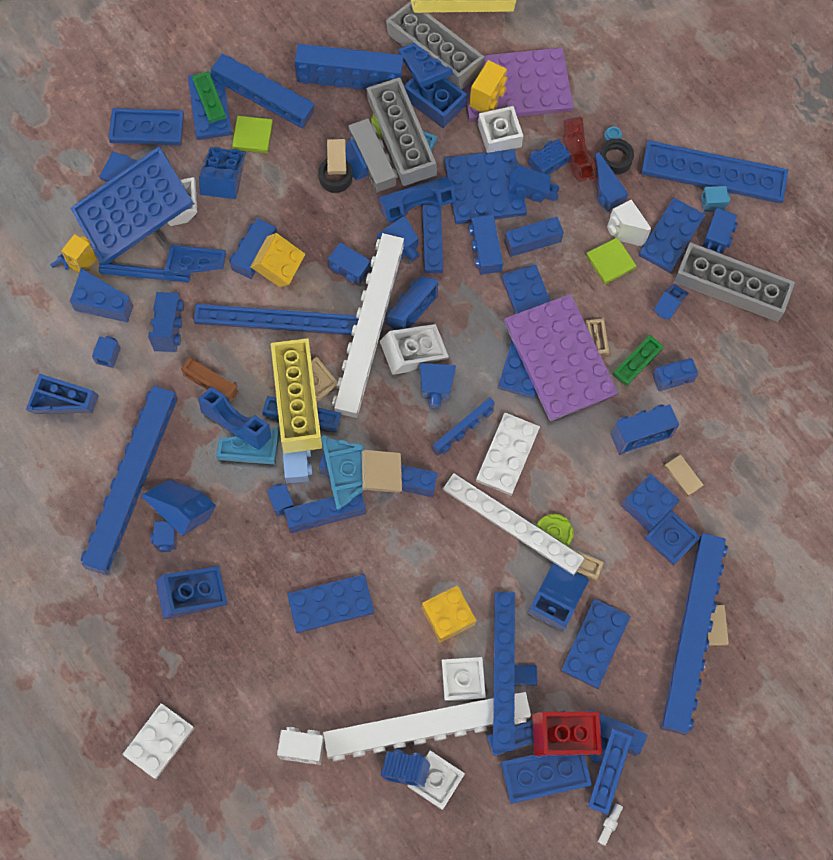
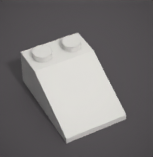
[380,324,449,375]

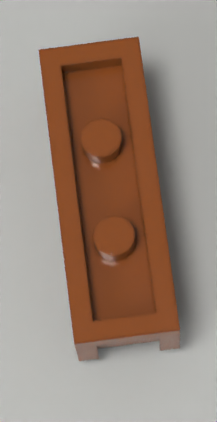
[181,357,239,404]

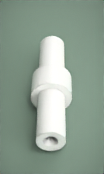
[598,803,623,846]

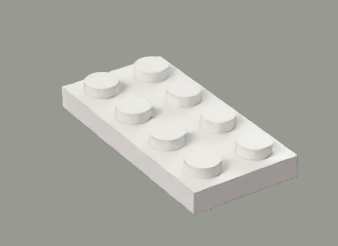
[476,413,540,496]

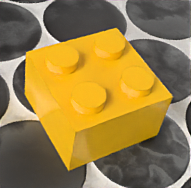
[469,60,508,113]
[250,233,305,288]
[421,585,476,643]

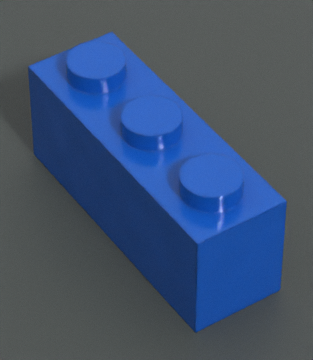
[468,215,503,275]
[504,216,564,257]
[230,218,277,279]

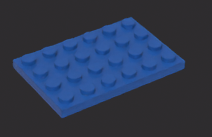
[70,146,195,265]

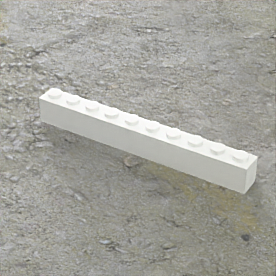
[332,233,404,418]
[323,692,531,762]

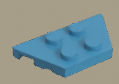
[321,436,364,511]

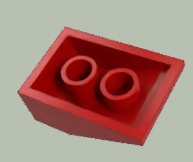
[532,712,602,756]

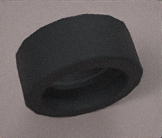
[600,139,634,175]
[318,158,353,193]

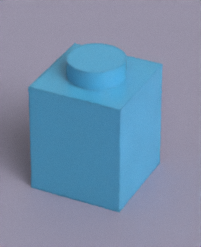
[701,186,730,212]

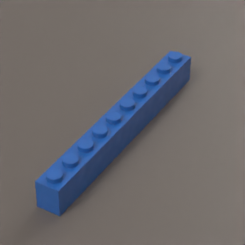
[81,386,178,576]
[661,533,728,735]

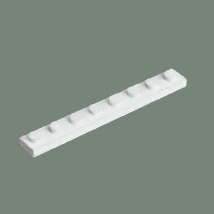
[443,473,585,576]

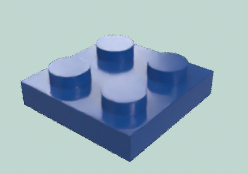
[644,510,700,566]

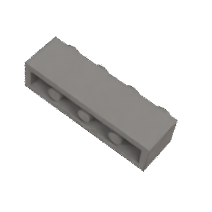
[348,119,398,193]

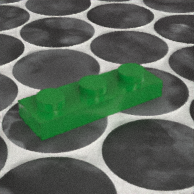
[192,71,226,124]
[612,335,664,387]

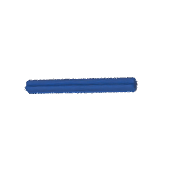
[99,263,191,283]

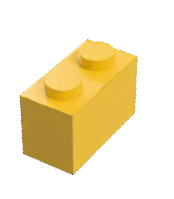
[61,234,97,273]

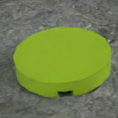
[536,514,574,547]

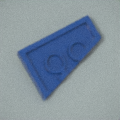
[398,43,453,88]
[164,245,226,277]

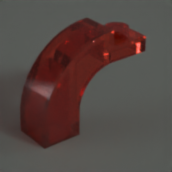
[563,116,596,182]

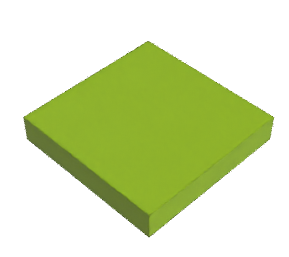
[232,116,273,153]
[586,237,637,284]

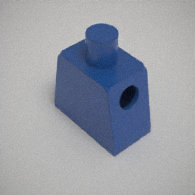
[377,215,419,262]
[419,363,456,409]

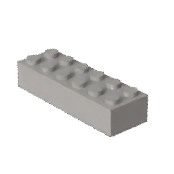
[386,2,485,90]
[366,77,437,186]
[674,242,795,322]

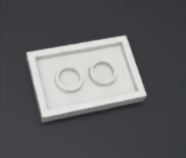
[122,703,194,779]

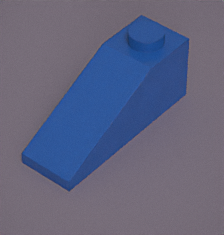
[594,152,628,212]
[587,709,648,756]

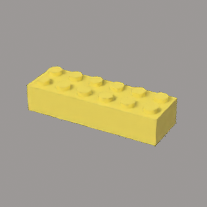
[410,0,516,13]
[271,338,322,454]

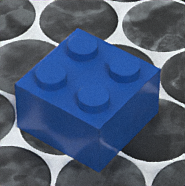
[621,474,680,532]

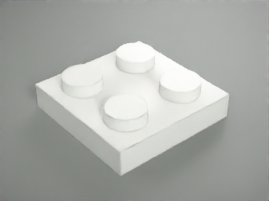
[442,657,486,702]
[408,751,465,810]

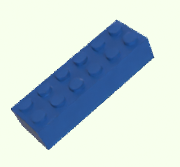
[295,44,404,90]

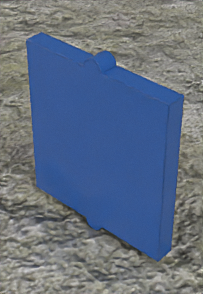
[99,152,137,182]

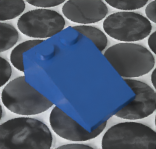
[141,479,216,536]
[156,566,228,619]

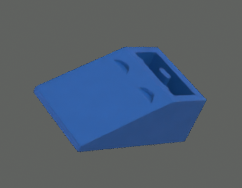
[199,147,246,199]
[528,563,589,631]

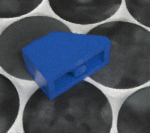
[654,283,689,320]

